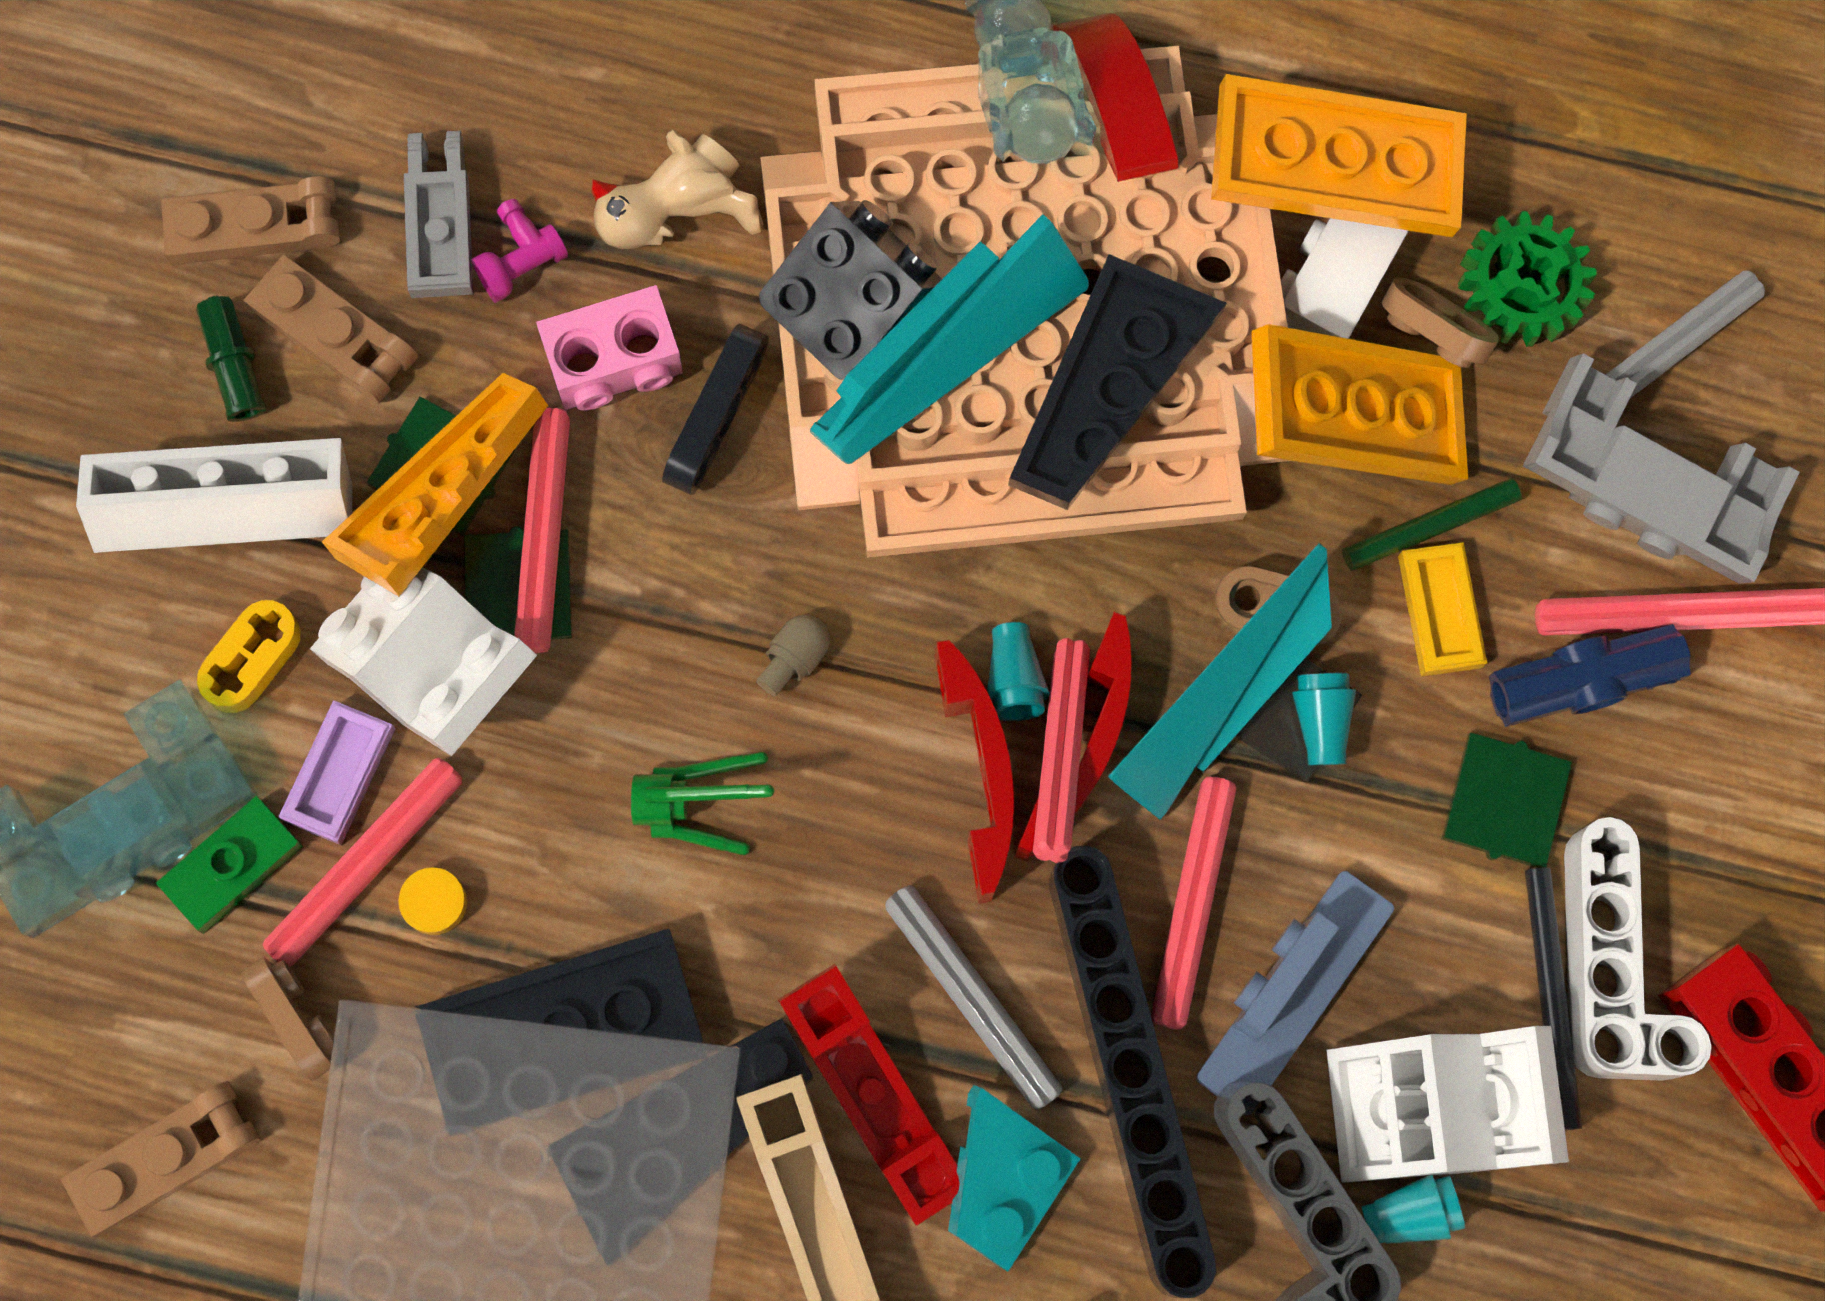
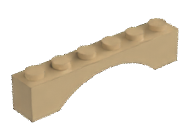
[736,1074,880,1301]

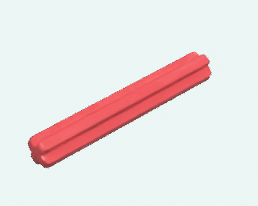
[514,408,570,654]
[1033,638,1090,863]
[263,757,463,967]
[1151,777,1237,1030]

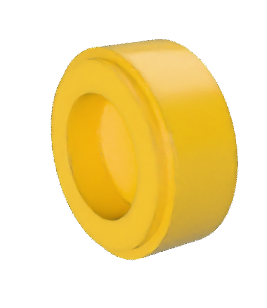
[398,867,467,935]

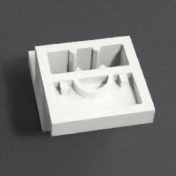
[310,567,537,756]
[1326,1026,1569,1183]

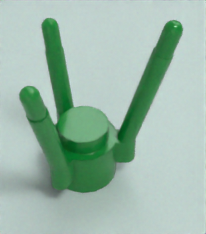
[631,752,775,855]

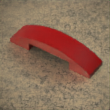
[1053,13,1178,182]
[1014,612,1132,861]
[934,640,1014,904]
[778,964,960,1226]

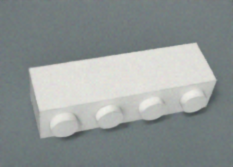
[1281,218,1408,339]
[76,438,353,553]

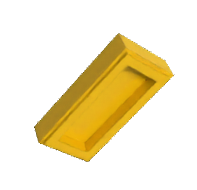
[1398,542,1487,677]

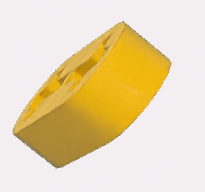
[197,600,301,713]

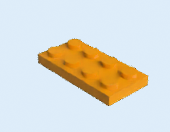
[1211,74,1467,237]
[1251,324,1468,485]

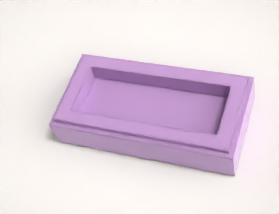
[278,700,395,845]

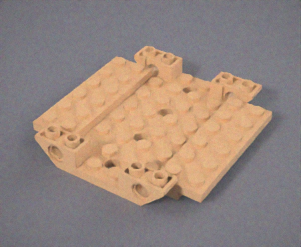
[760,46,1291,558]

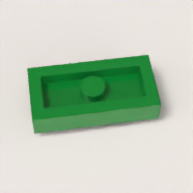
[156,796,303,934]

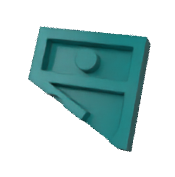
[948,1085,1080,1272]

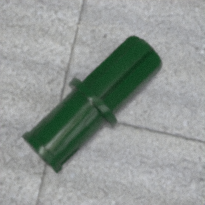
[196,295,266,422]

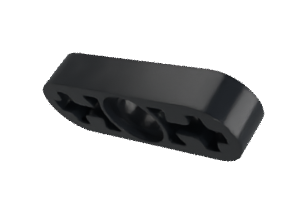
[662,323,769,495]

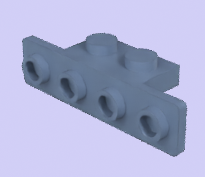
[1196,871,1394,1116]

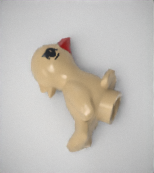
[591,129,763,249]

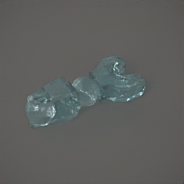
[965,0,1096,164]

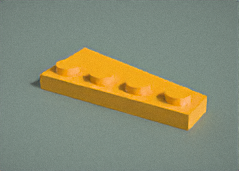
[322,373,548,597]

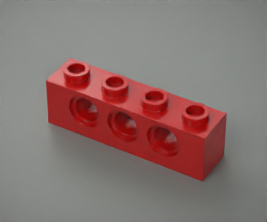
[1658,944,1825,1212]

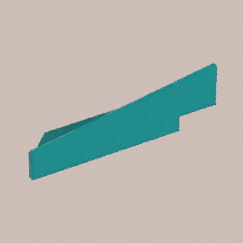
[810,214,1089,464]
[1108,543,1332,820]

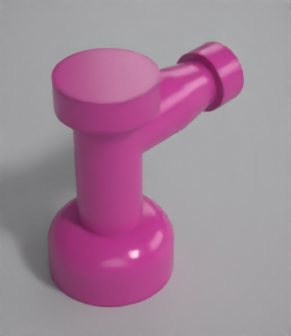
[471,199,568,303]

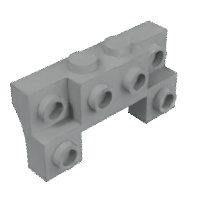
[1523,353,1800,584]

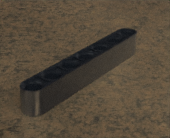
[1049,845,1216,1298]

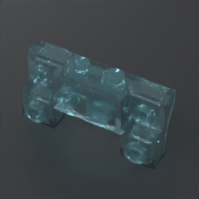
[0,679,260,939]

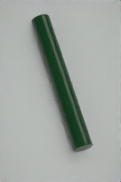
[1342,478,1522,571]

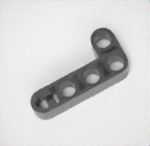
[1214,1081,1401,1301]

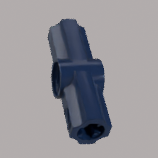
[1489,624,1691,727]

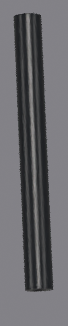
[1525,868,1582,1130]

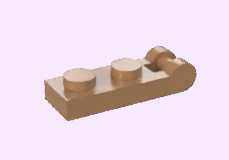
[161,176,340,265]
[243,254,419,404]
[60,1081,260,1238]

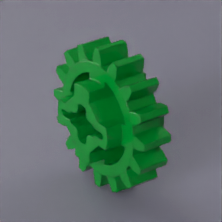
[1458,211,1597,347]

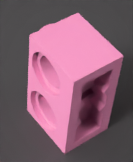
[536,285,683,411]

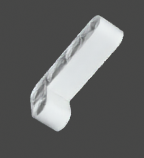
[1564,817,1711,1080]

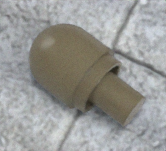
[756,615,830,697]

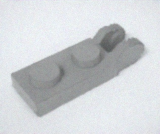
[404,130,473,298]

